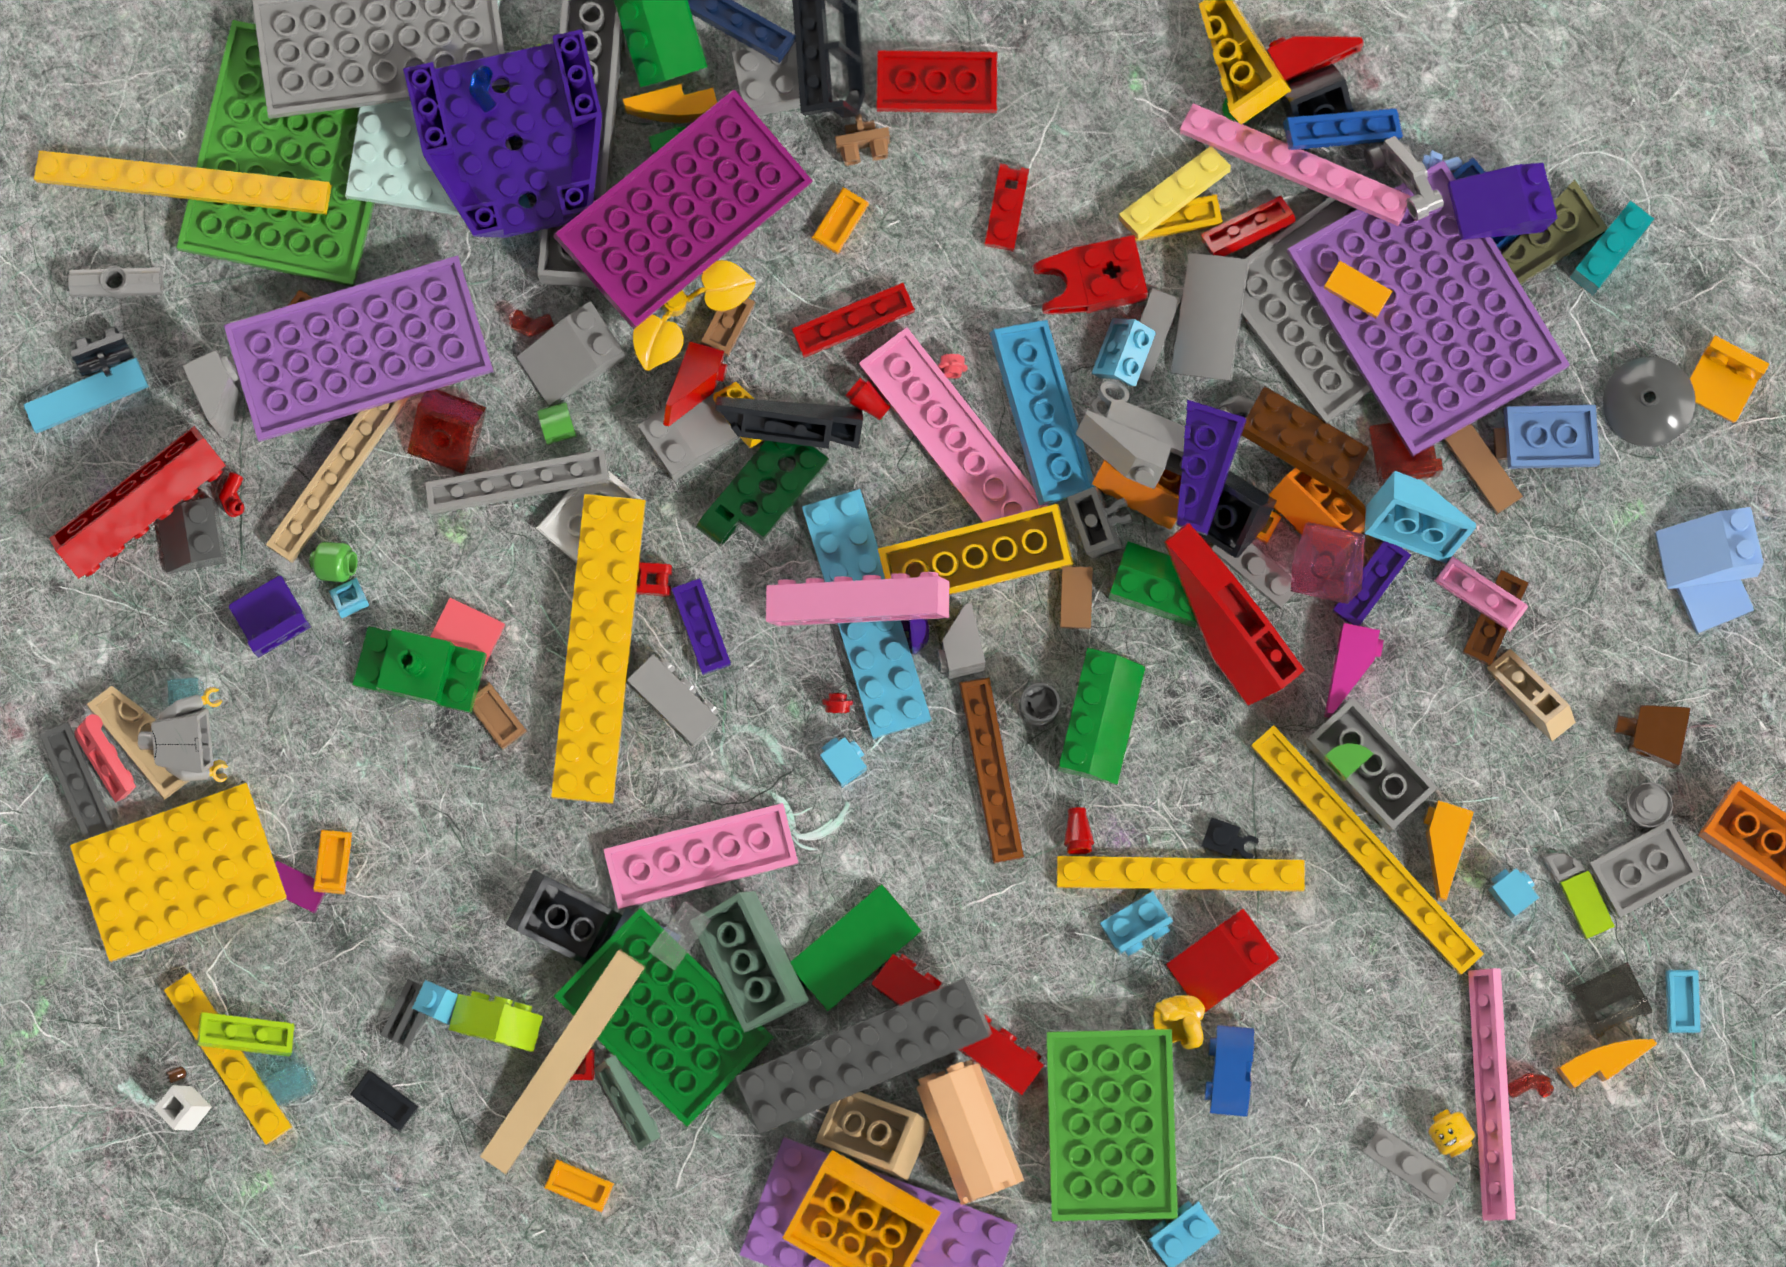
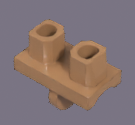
[835,114,890,166]

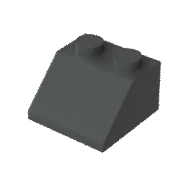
[157,497,227,574]

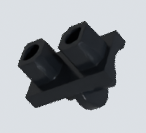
[70,327,133,377]

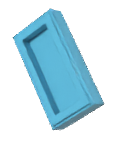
[1665,970,1701,1033]

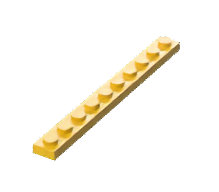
[34,150,332,215]
[1250,725,1484,975]

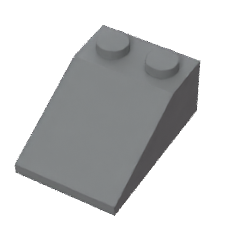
[517,301,626,407]
[638,385,740,481]

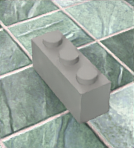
[627,655,720,748]

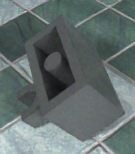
[1067,487,1134,559]

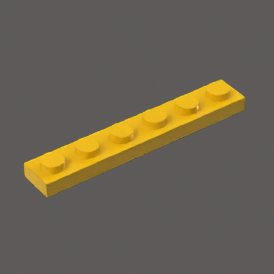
[164,973,293,1145]

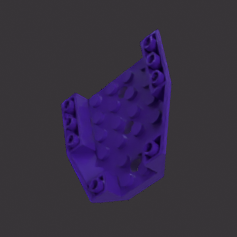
[403,29,602,238]

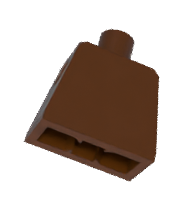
[1614,705,1691,769]

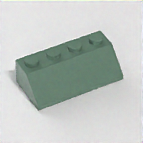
[690,891,809,1032]

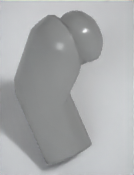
[1217,395,1255,415]

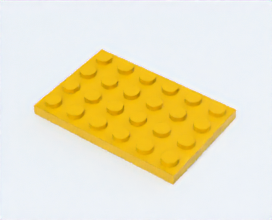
[70,783,287,962]

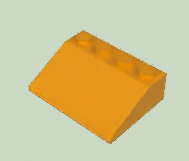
[783,1150,941,1267]

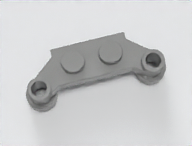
[1363,136,1444,221]

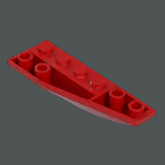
[1164,523,1305,706]

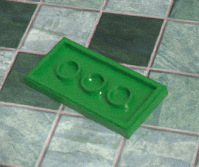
[790,884,922,1012]

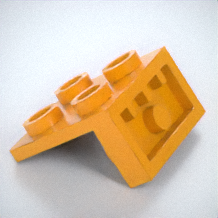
[1690,335,1769,423]

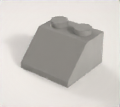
[937,603,986,679]

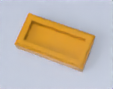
[812,187,869,255]
[1324,261,1392,319]
[314,830,352,894]
[544,1159,614,1213]

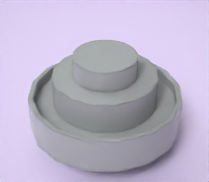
[1626,782,1673,828]

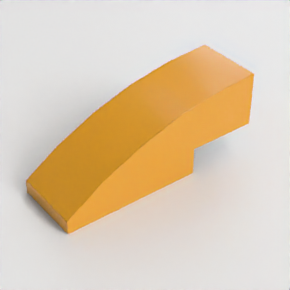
[623,84,717,123]
[1555,1039,1657,1089]

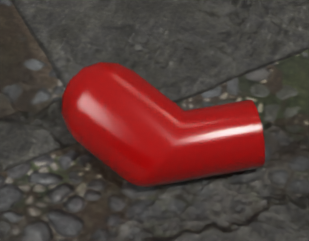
[219,472,244,517]

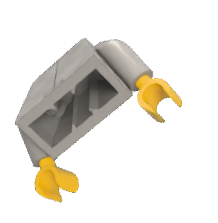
[138,687,228,782]

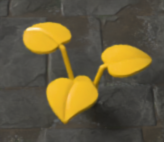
[633,260,756,371]

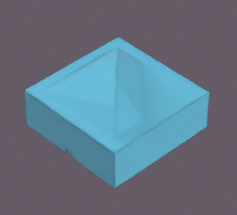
[329,578,370,618]

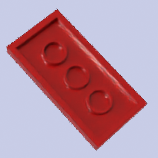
[877,50,998,113]

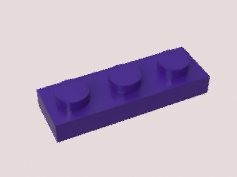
[1332,541,1411,626]
[672,578,731,675]

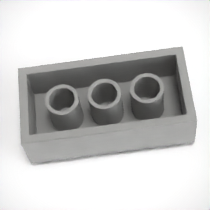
[1305,697,1438,833]

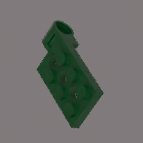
[696,440,829,547]

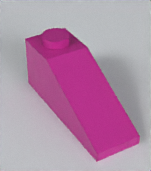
[1324,623,1384,718]

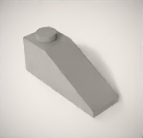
[1076,410,1172,489]

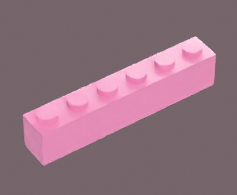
[766,572,949,626]

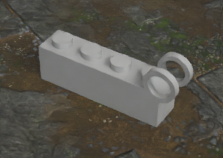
[1090,381,1185,476]

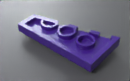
[1177,399,1246,535]

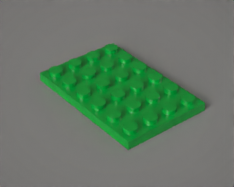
[554,907,774,1127]

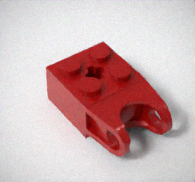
[1032,235,1148,315]

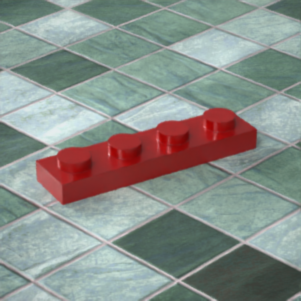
[792,283,915,358]

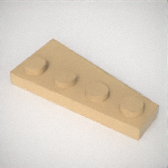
[87,686,189,800]

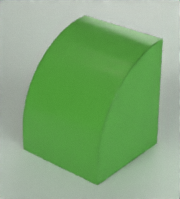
[537,402,577,445]
[1322,743,1374,782]

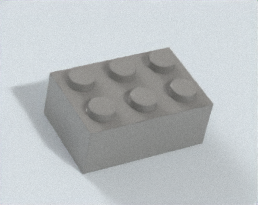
[732,43,833,116]

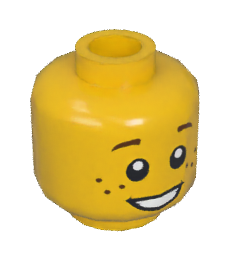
[1428,1109,1475,1158]

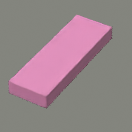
[1434,556,1528,631]

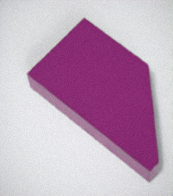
[275,861,325,914]

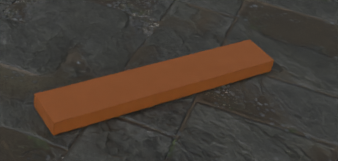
[959,677,1024,864]

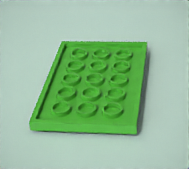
[1047,1029,1178,1221]

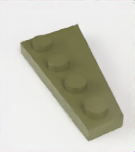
[1502,179,1608,285]

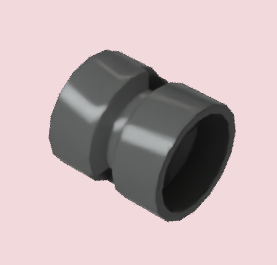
[1019,682,1060,727]

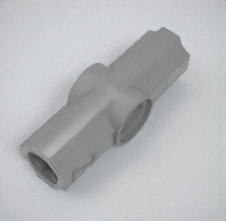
[68,266,164,299]

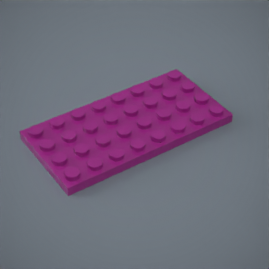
[553,89,813,330]

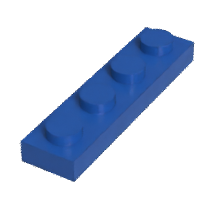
[1283,108,1403,150]

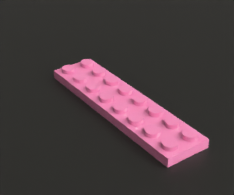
[859,327,1047,522]

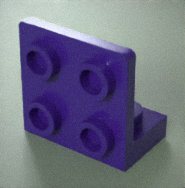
[229,575,312,658]

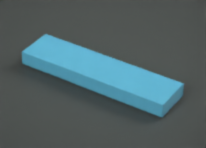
[23,358,149,434]

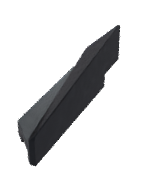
[716,396,863,449]

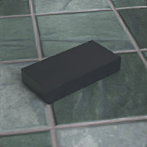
[350,1070,419,1132]

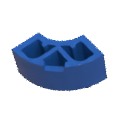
[1204,1025,1254,1117]

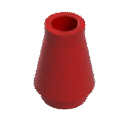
[845,377,891,421]
[1064,807,1094,855]

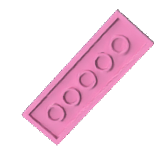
[603,803,798,910]

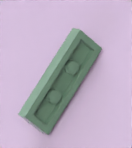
[594,1055,661,1150]

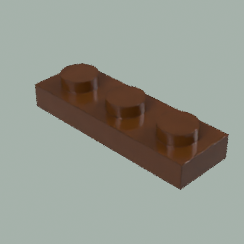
[1462,570,1529,666]

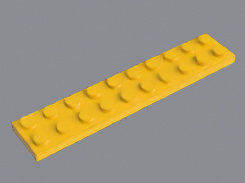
[551,494,646,804]

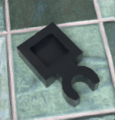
[1201,817,1259,859]

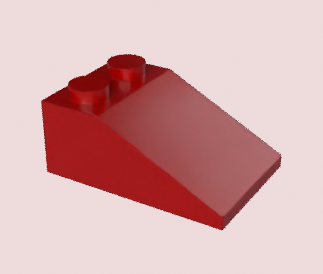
[1165,908,1280,1012]

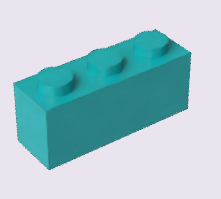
[1569,200,1654,296]

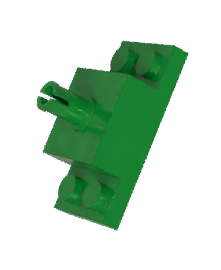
[352,626,487,714]

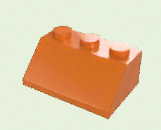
[1092,460,1181,530]
[1269,468,1366,562]

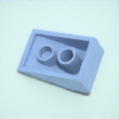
[1655,507,1764,589]

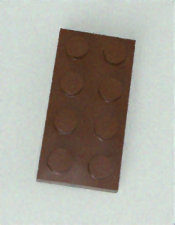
[1241,386,1369,495]

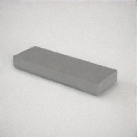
[1138,288,1181,384]

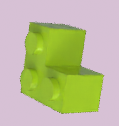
[448,991,543,1052]

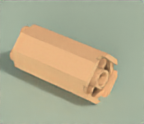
[916,1059,1024,1205]

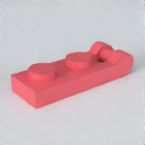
[74,714,136,803]

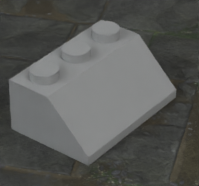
[183,350,243,439]

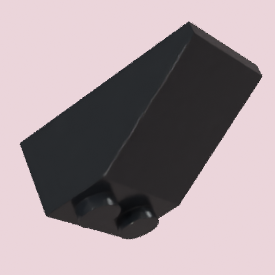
[505,870,622,965]

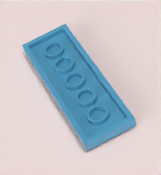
[989,320,1096,506]

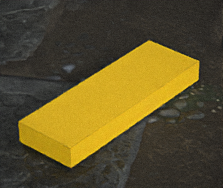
[1132,194,1223,241]

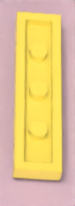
[1119,146,1231,240]

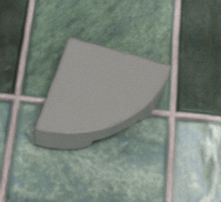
[1541,853,1585,884]

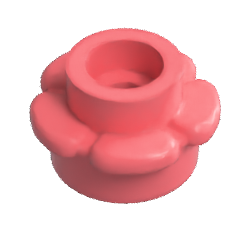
[938,354,968,379]

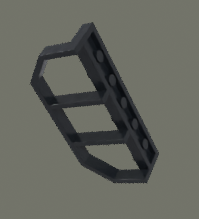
[792,0,865,118]

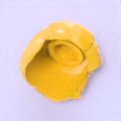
[1153,995,1205,1050]

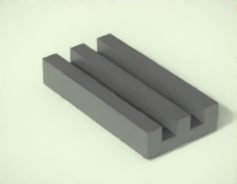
[380,979,426,1049]

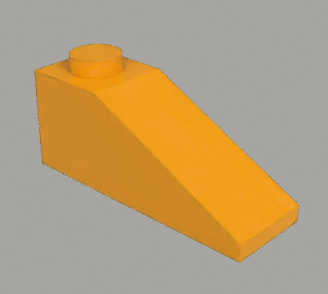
[1423,800,1474,903]

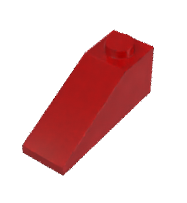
[1267,36,1364,82]
[663,342,728,427]

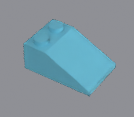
[1365,471,1476,563]

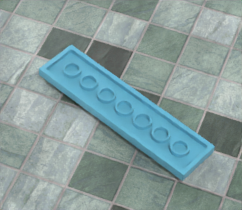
[802,489,932,739]

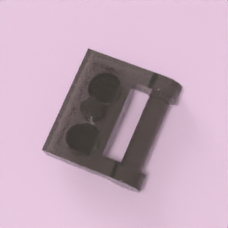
[1570,962,1652,1039]

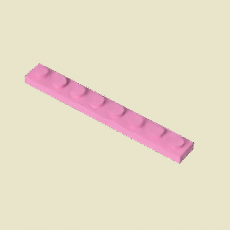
[1180,104,1411,226]
[1468,968,1515,1221]

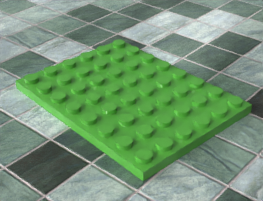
[176,20,374,287]

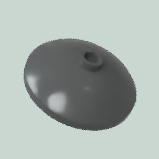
[1603,356,1695,447]

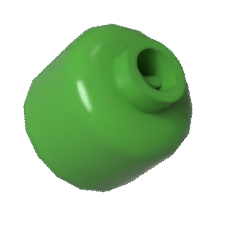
[309,541,358,582]

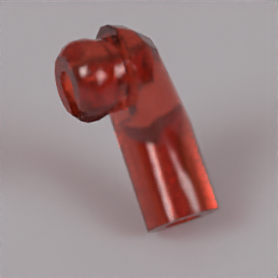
[508,310,555,337]
[1507,1073,1554,1099]

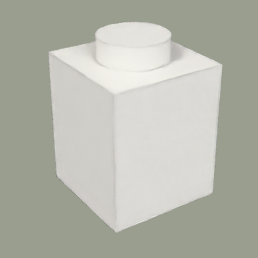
[154,1085,212,1130]

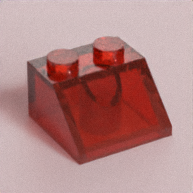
[407,389,487,474]

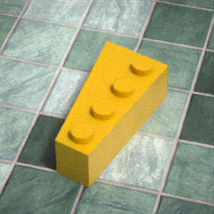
[1199,0,1291,125]

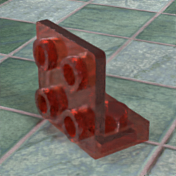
[1369,423,1443,486]

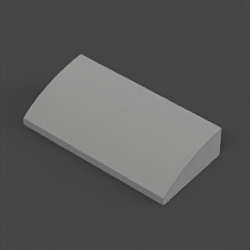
[1171,253,1250,382]

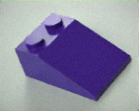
[1447,162,1558,240]

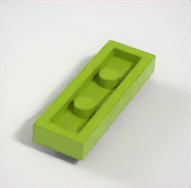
[197,1012,295,1057]

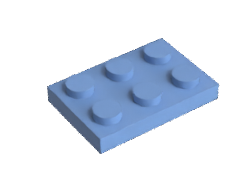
[1504,405,1600,469]

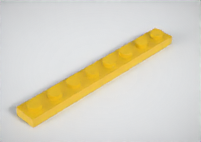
[1057,856,1305,892]

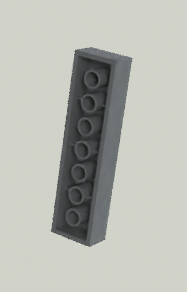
[735,976,992,1134]

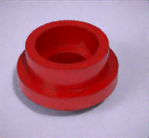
[822,693,853,713]

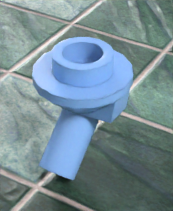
[1422,150,1462,171]

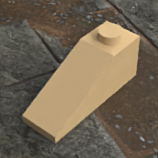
[1487,649,1576,742]

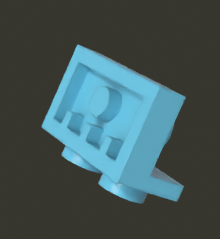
[1092,318,1156,386]
[1100,891,1173,956]
[1148,1201,1220,1267]

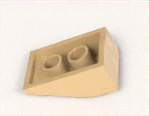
[815,1092,931,1181]

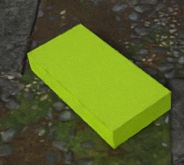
[1559,870,1615,940]

